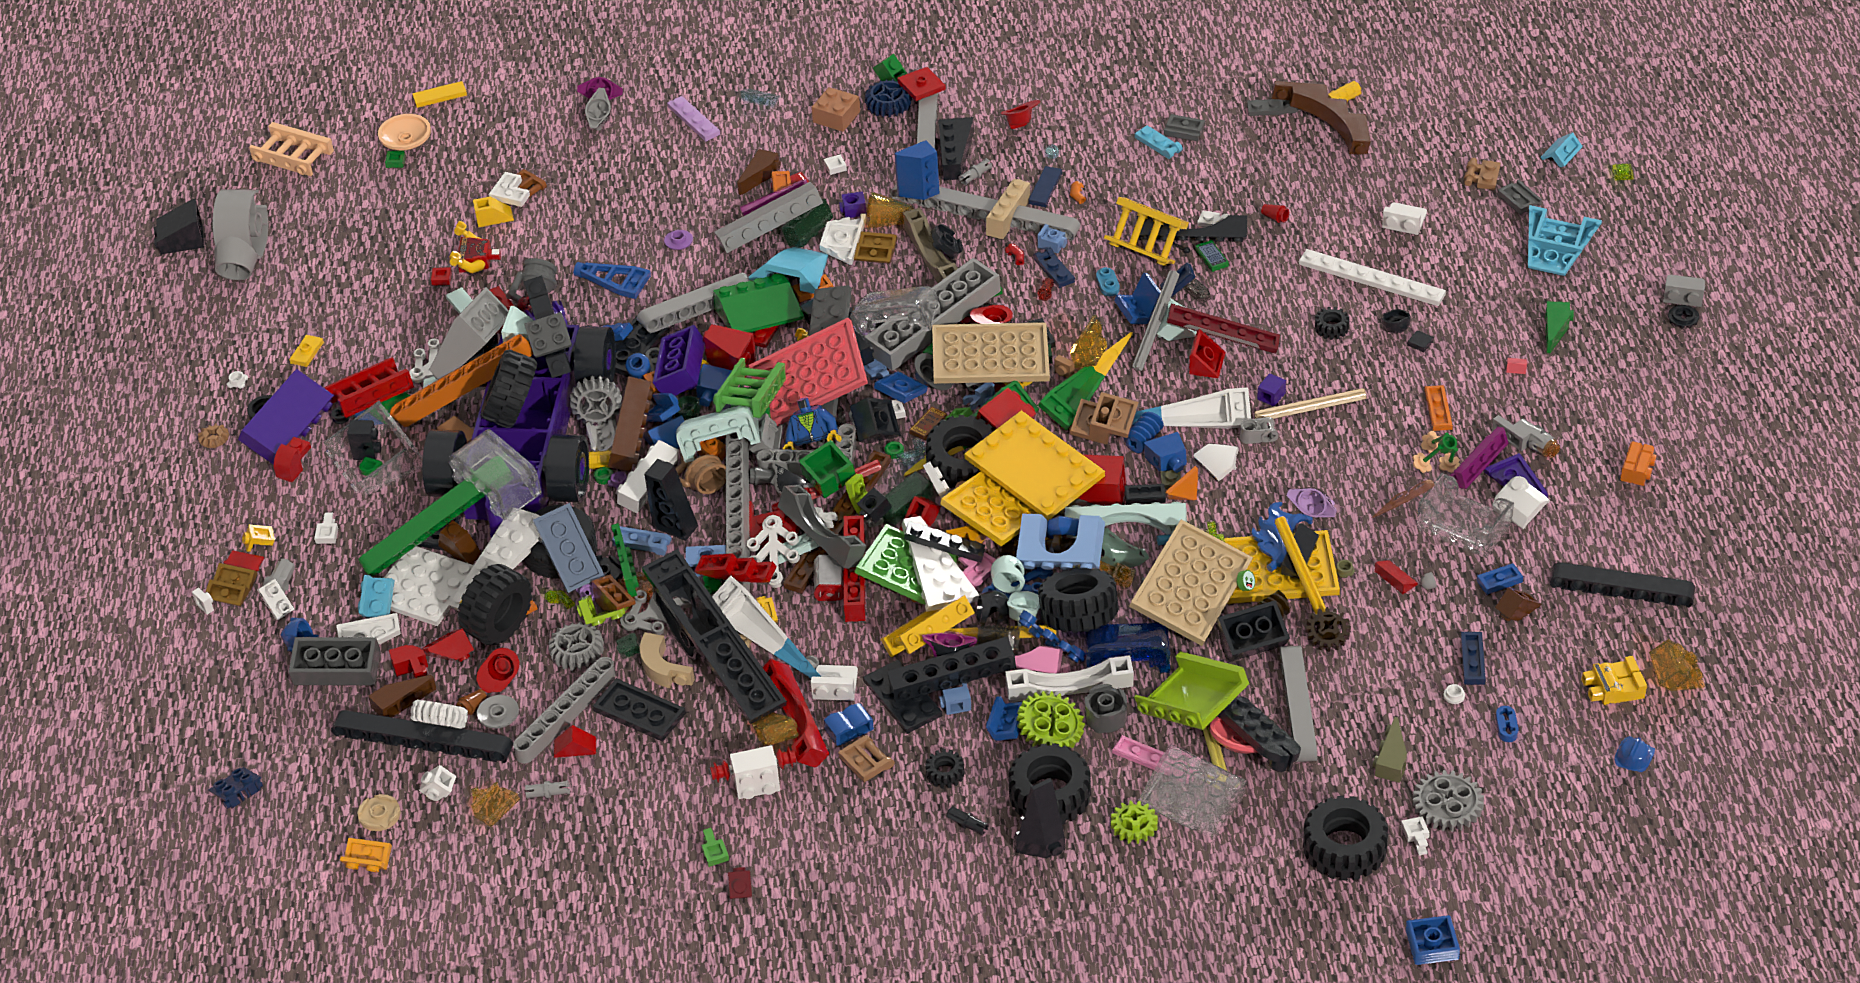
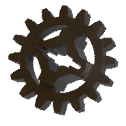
[1305,607,1351,652]

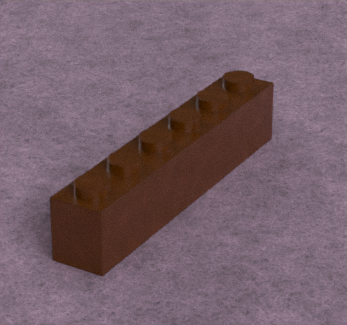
[608,376,653,472]

